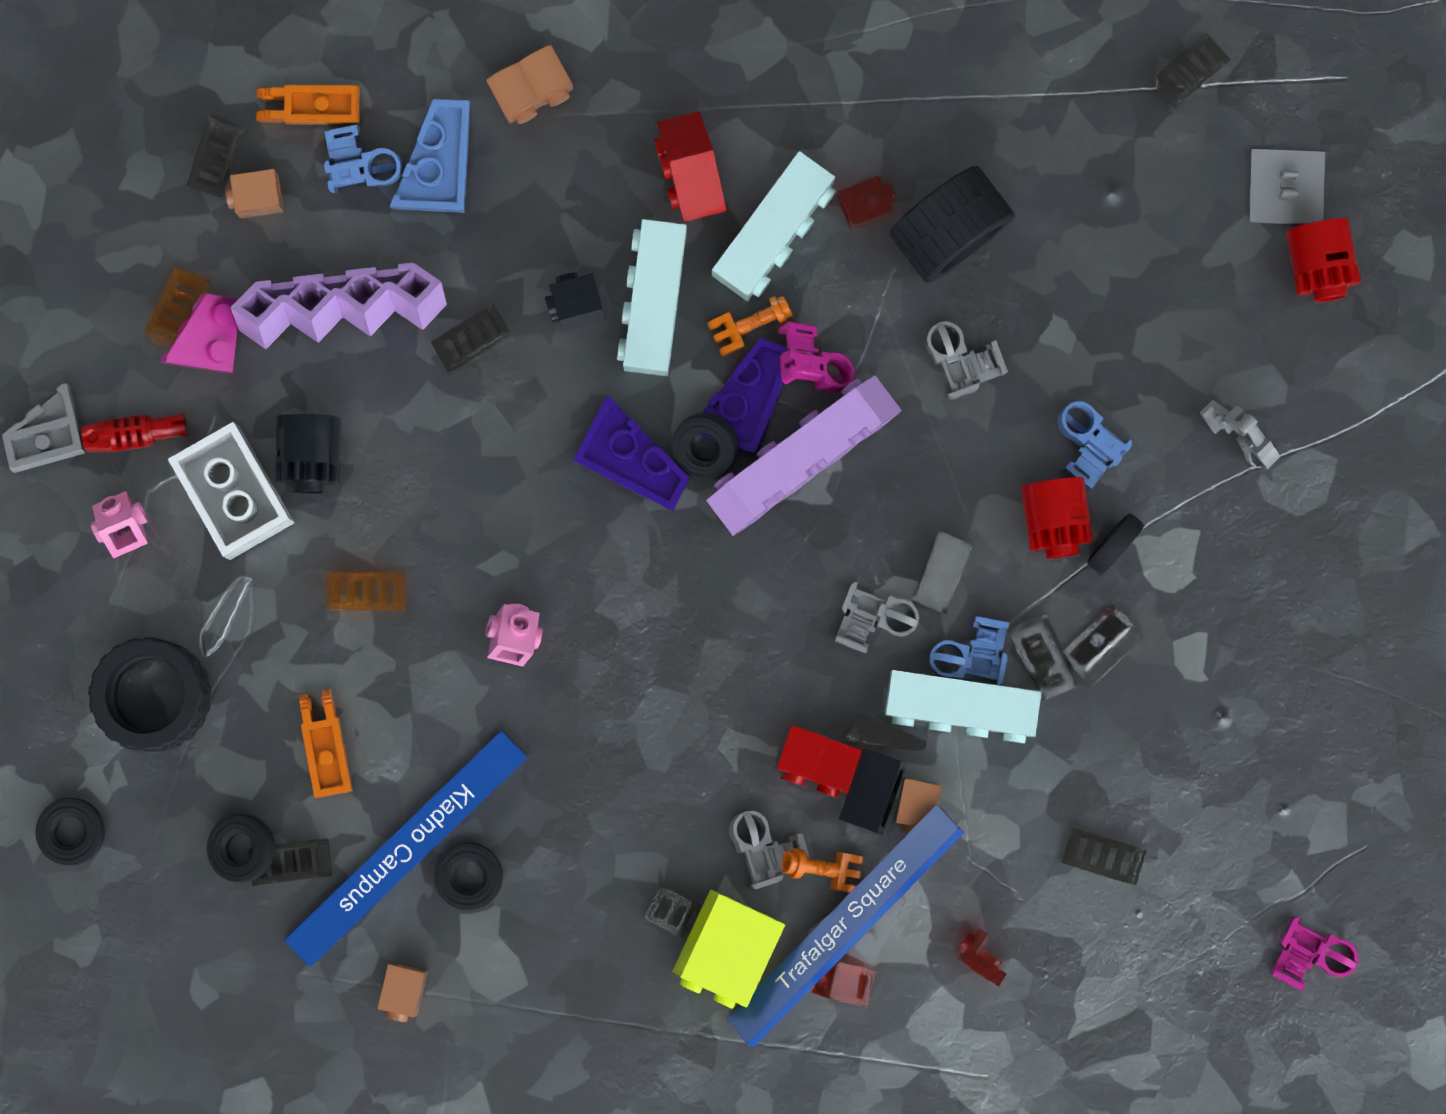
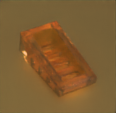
[145,267,210,349]
[327,572,405,611]

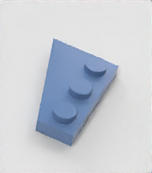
[390,99,471,213]

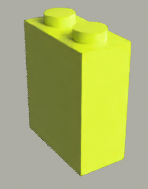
[672,889,785,1009]

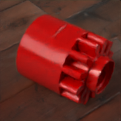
[1285,218,1361,303]
[1020,477,1093,559]

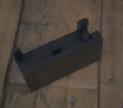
[839,748,907,835]

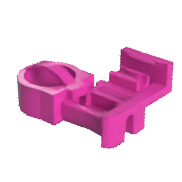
[779,322,855,394]
[1270,917,1359,991]

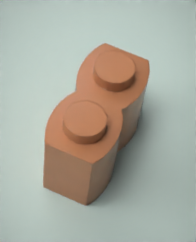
[486,45,574,124]

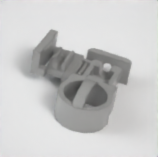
[926,321,1008,400]
[1200,400,1280,471]
[834,582,919,654]
[729,811,810,890]

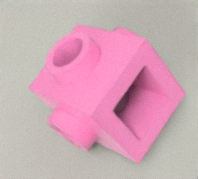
[90,491,148,558]
[486,603,543,667]

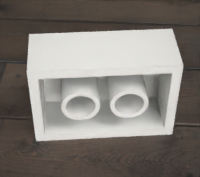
[168,422,295,560]

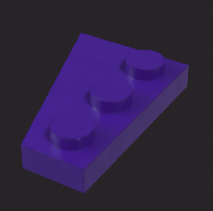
[697,338,792,456]
[573,394,690,512]

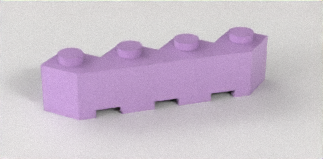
[231,262,447,349]
[706,375,902,536]

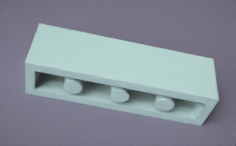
[712,151,836,302]
[617,219,687,376]
[884,670,1042,743]

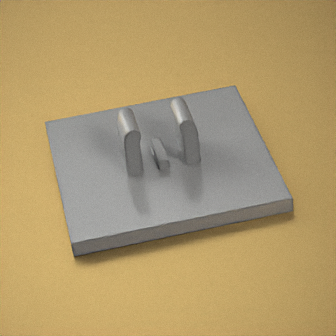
[1249,149,1325,225]

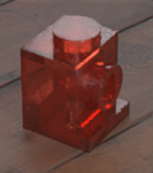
[837,176,897,232]

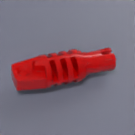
[81,413,188,452]

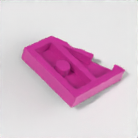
[160,293,238,374]

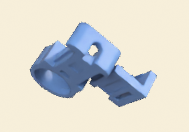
[324,125,403,194]
[1057,401,1132,491]
[929,616,1009,686]

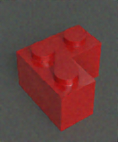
[654,111,726,222]
[776,725,862,798]

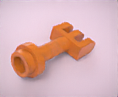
[707,296,793,357]
[781,848,864,892]

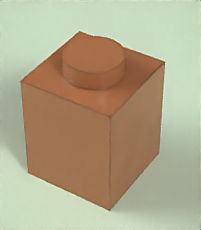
[226,169,284,219]
[894,778,942,833]
[377,963,428,1022]

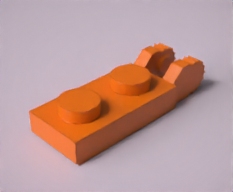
[256,85,360,125]
[299,689,353,798]

